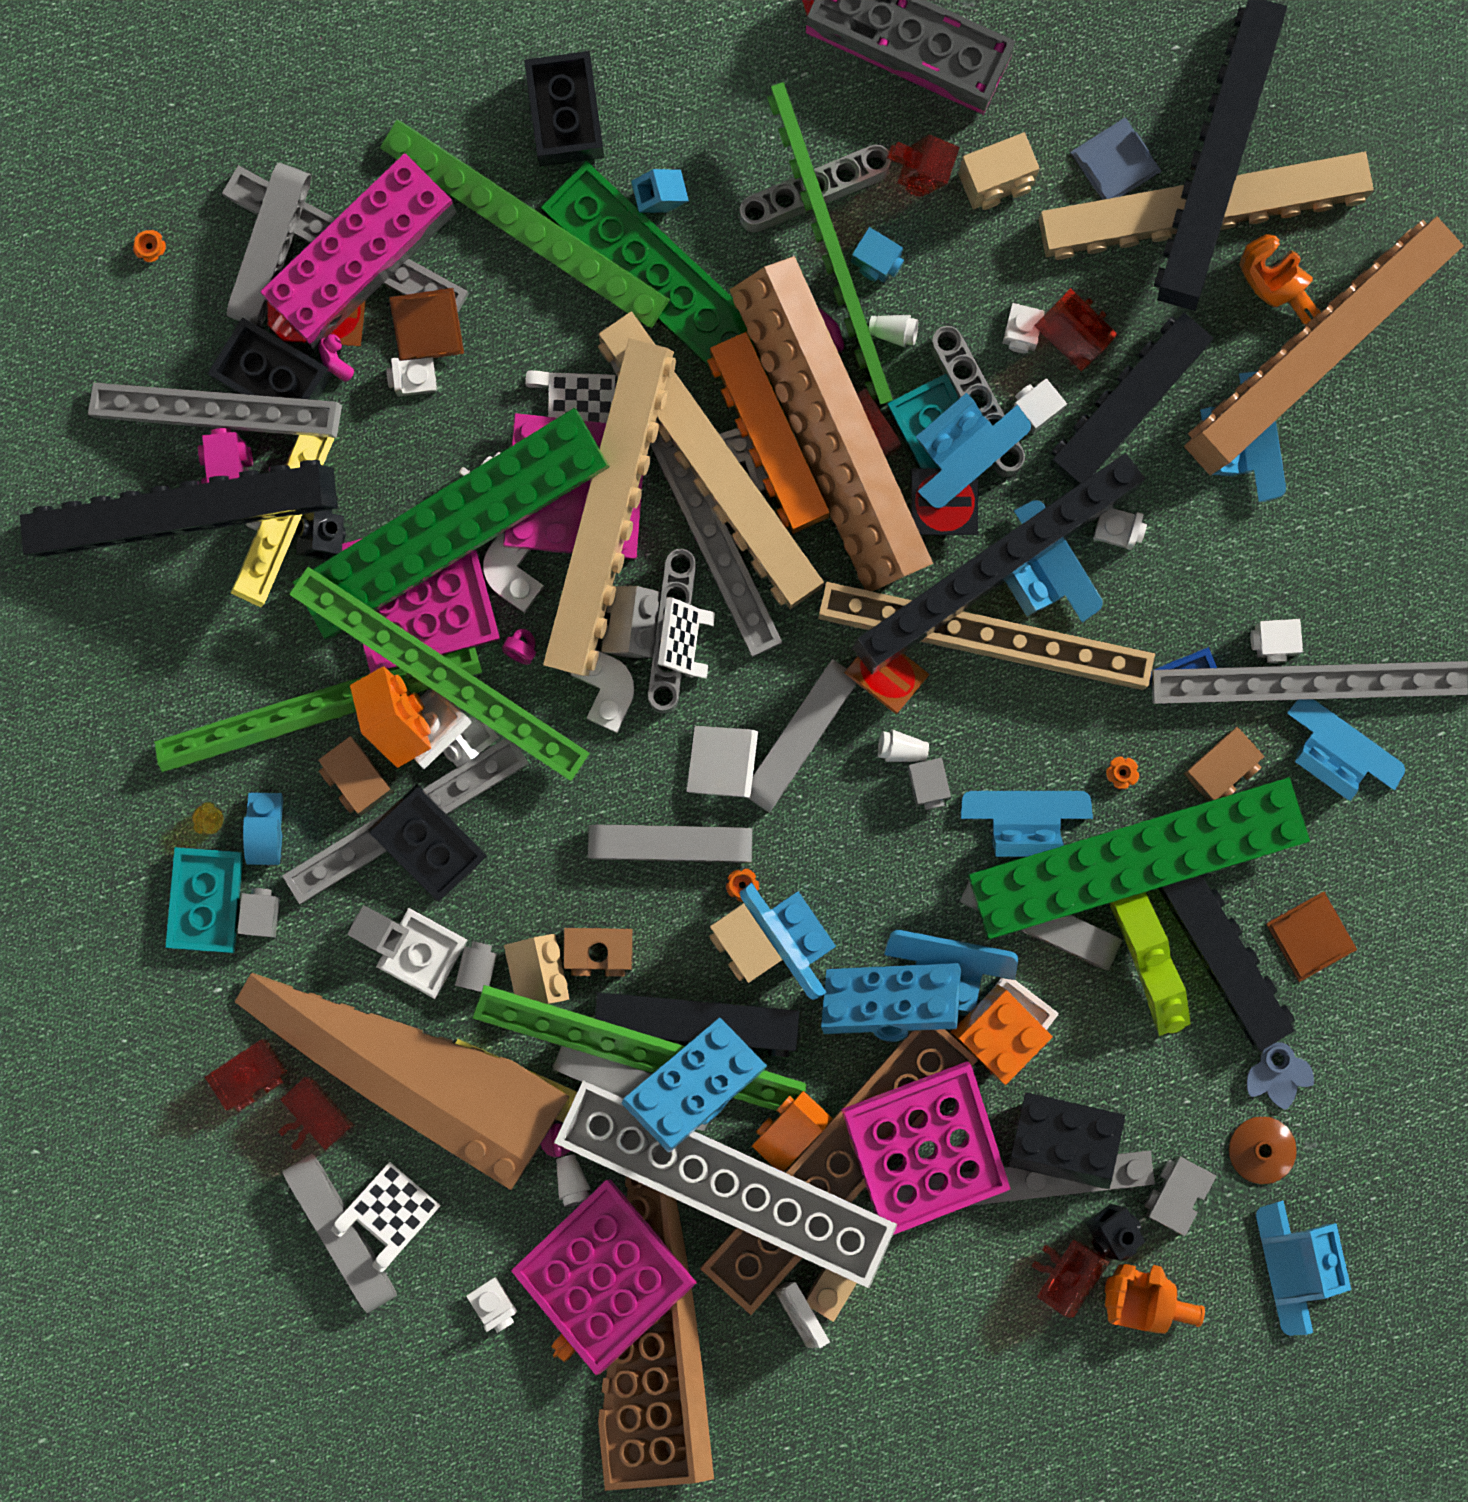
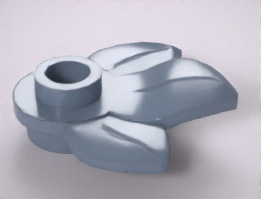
[1246,1042,1314,1110]

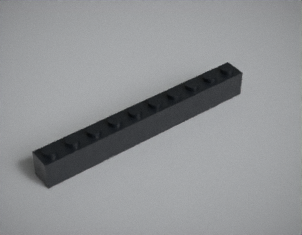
[1154,0,1287,311]
[852,453,1146,674]
[20,460,338,558]

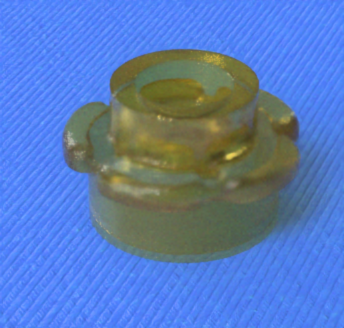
[192,802,223,834]

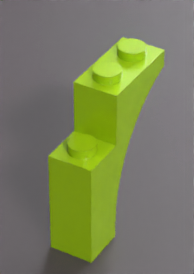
[1109,892,1191,1036]

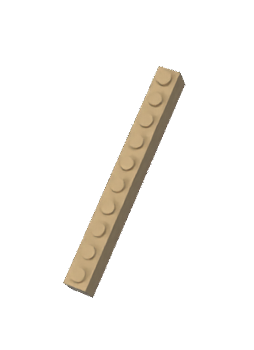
[1038,152,1374,260]
[598,311,824,610]
[543,338,676,676]
[818,582,1155,690]

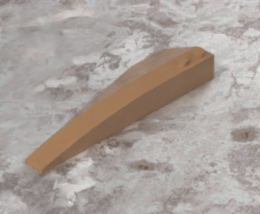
[235,973,570,1190]
[598,1176,714,1491]

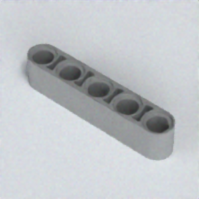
[740,144,891,233]
[226,163,312,327]
[931,326,1025,477]
[648,549,696,714]
[748,659,857,813]
[588,825,753,863]
[959,871,1123,971]
[553,1046,708,1131]
[283,1153,397,1314]

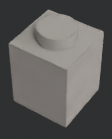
[907,758,951,810]
[237,888,280,938]
[347,905,409,959]

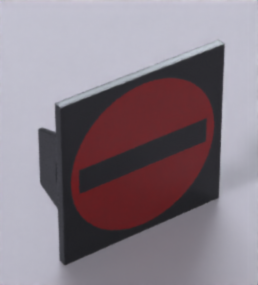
[911,468,978,535]

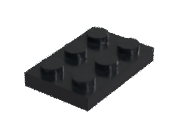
[368,784,487,902]

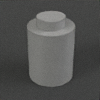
[455,941,497,992]

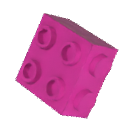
[198,428,253,484]

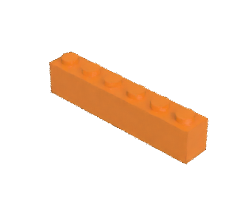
[707,332,830,534]

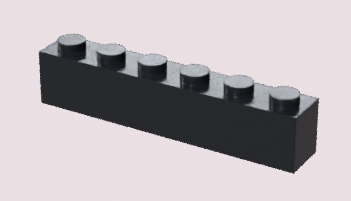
[1050,312,1214,487]
[1157,873,1295,1052]
[595,992,800,1057]

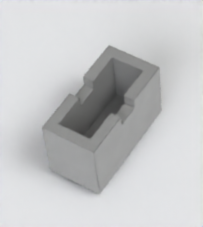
[601,586,661,658]
[1144,1156,1216,1236]

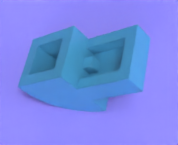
[243,793,283,865]

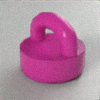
[502,629,536,665]
[541,1123,570,1157]

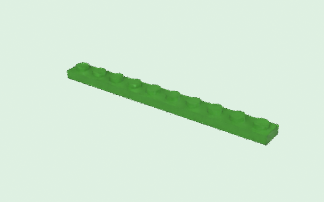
[767,82,893,405]
[380,120,670,328]
[289,567,590,781]
[154,646,482,772]
[472,985,806,1111]

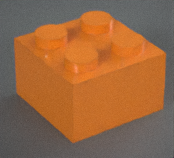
[350,666,431,768]
[950,984,1053,1085]

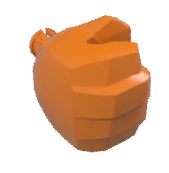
[1239,234,1321,324]
[1105,1264,1205,1334]

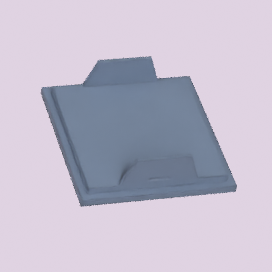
[1070,117,1161,200]

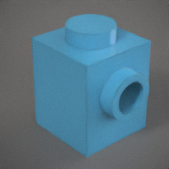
[631,169,689,213]
[851,227,904,282]

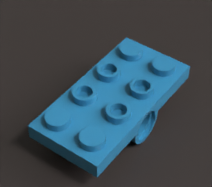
[821,963,961,1042]
[621,1018,767,1153]

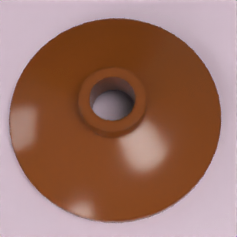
[1229,1116,1297,1184]

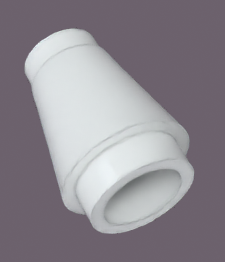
[869,315,919,347]
[878,729,929,762]
[556,1155,592,1207]

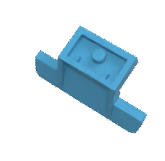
[1200,372,1286,502]
[916,393,1031,508]
[1006,500,1103,622]
[1287,699,1405,801]
[960,791,1093,857]
[739,883,836,1000]
[884,930,1018,1016]
[1256,1201,1351,1336]

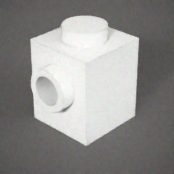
[1013,378,1067,434]
[1250,619,1303,663]

